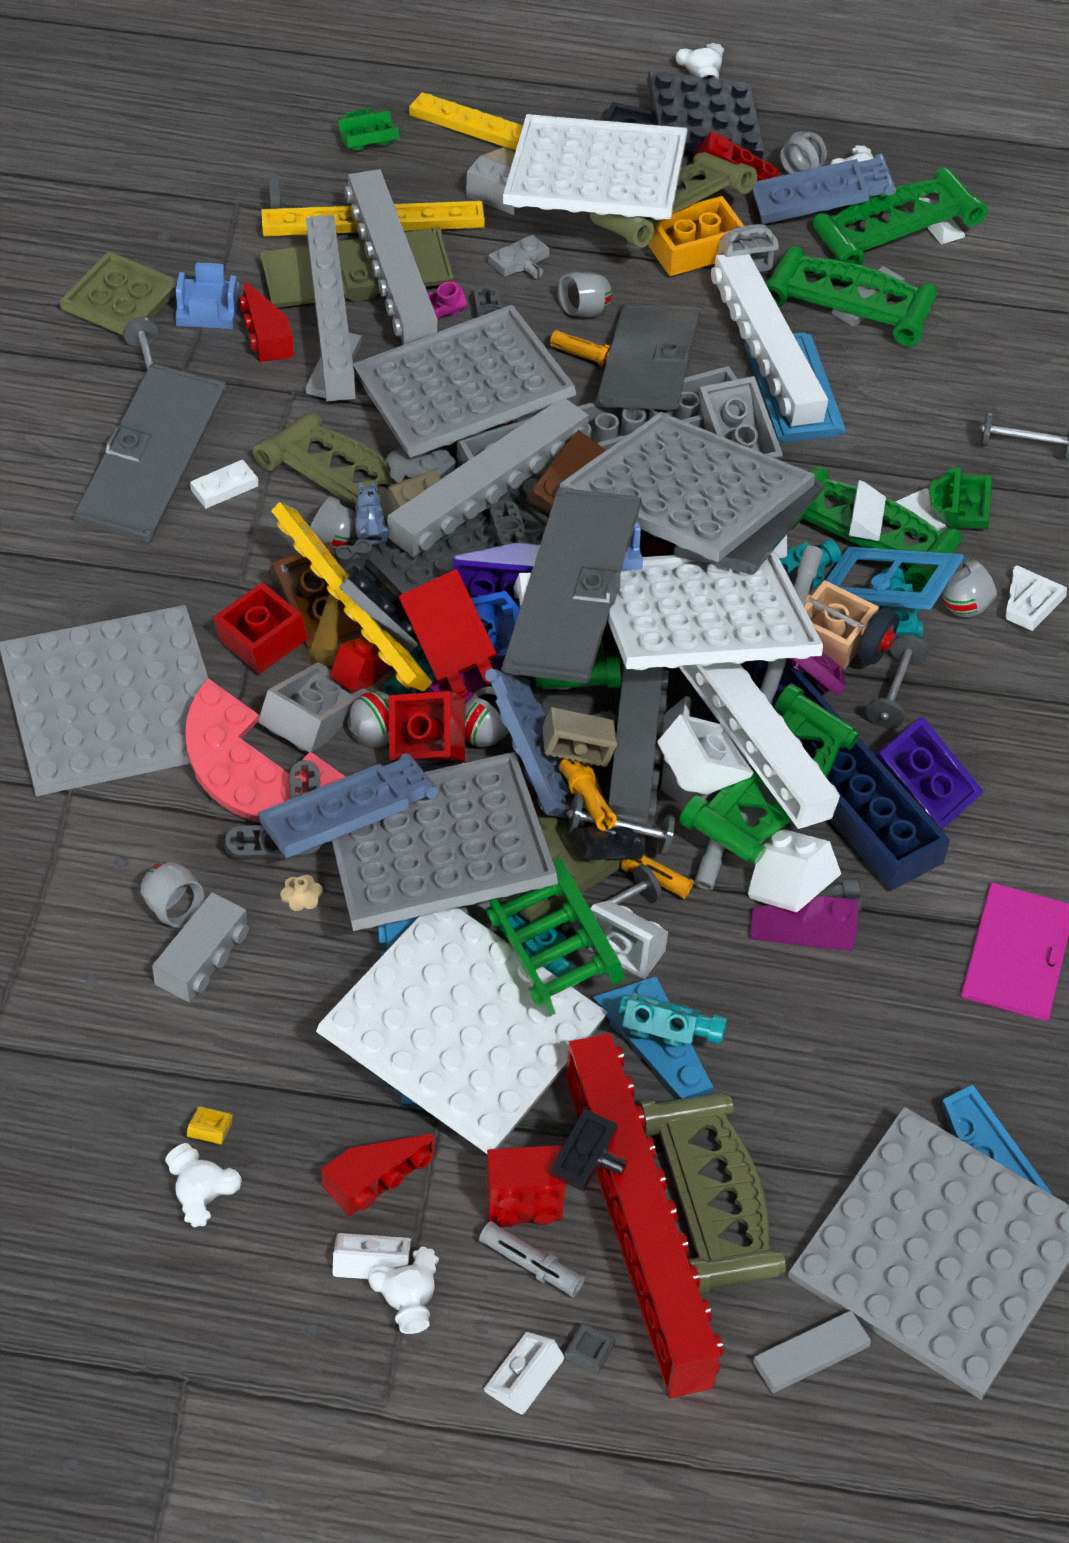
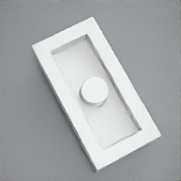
[190,459,258,509]

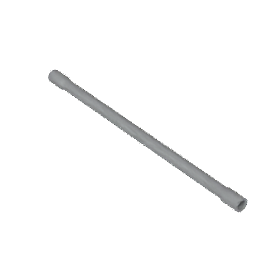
[694,546,823,890]

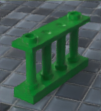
[485,857,625,1017]

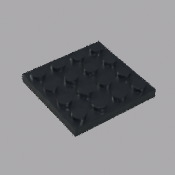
[647,71,764,159]

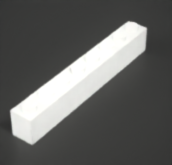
[711,254,828,427]
[679,662,840,829]

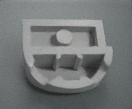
[718,224,779,272]
[384,446,458,483]

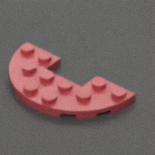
[185,678,345,823]

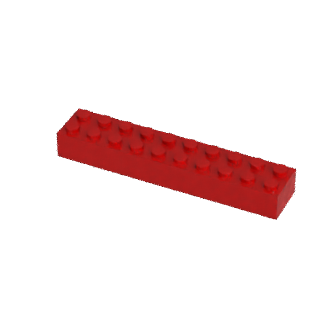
[565,1033,724,1399]

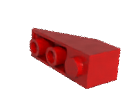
[692,131,779,182]
[239,282,294,362]
[330,636,394,692]
[321,1133,435,1217]

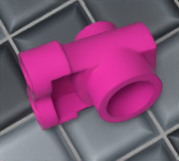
[428,282,467,320]

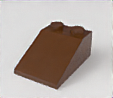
[526,429,606,518]
[268,541,363,649]

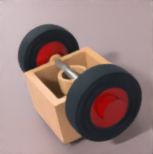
[788,566,900,670]

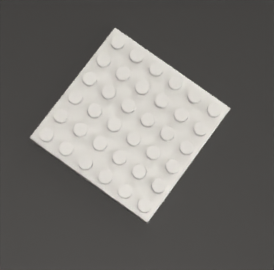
[503,114,687,220]
[607,550,823,670]
[316,907,607,1154]

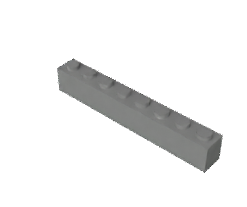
[344,169,438,345]
[306,215,356,401]
[387,399,589,557]

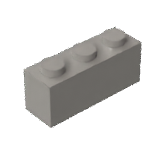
[152,892,249,1003]

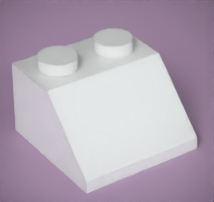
[657,714,754,795]
[748,829,841,912]
[588,901,668,979]

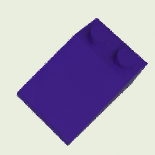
[452,543,540,603]
[874,716,984,830]

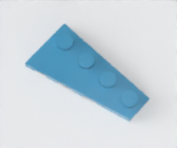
[592,976,714,1100]
[941,1085,1053,1195]

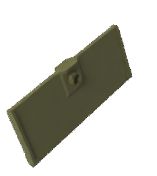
[258,227,453,308]

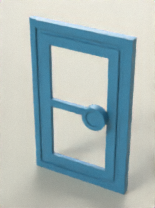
[826,547,964,610]

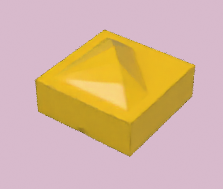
[187,1107,233,1145]

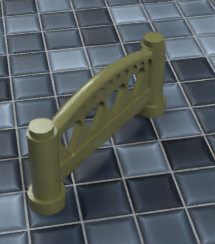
[590,152,757,248]
[253,412,407,527]
[636,1093,786,1295]

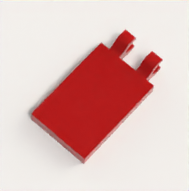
[399,569,498,696]

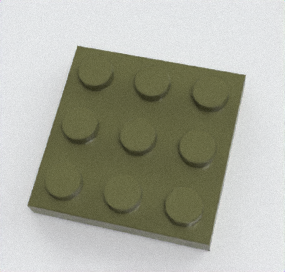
[60,251,178,336]

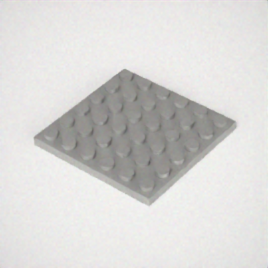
[353,305,576,458]
[560,412,815,562]
[0,605,208,796]
[332,752,558,931]
[788,1106,1069,1400]

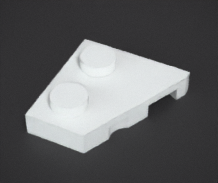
[1006,565,1067,631]

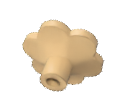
[280,875,323,911]

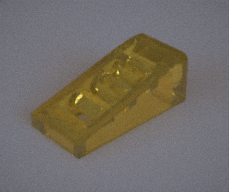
[309,595,339,666]

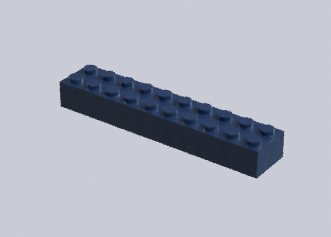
[740,658,950,891]

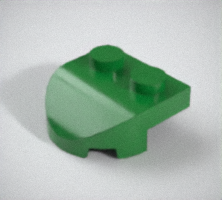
[338,108,400,150]
[929,467,992,529]

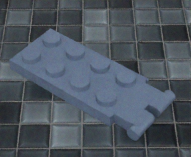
[752,154,896,224]
[485,669,587,821]
[258,753,439,858]

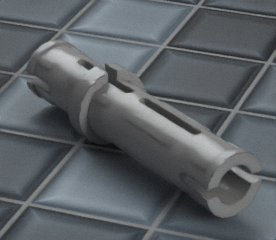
[479,1221,585,1298]

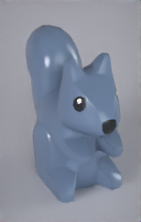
[355,482,388,545]

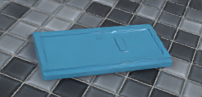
[744,332,846,442]

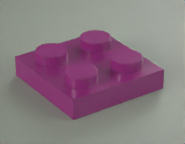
[789,651,846,696]

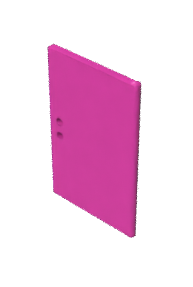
[961,882,1069,1022]

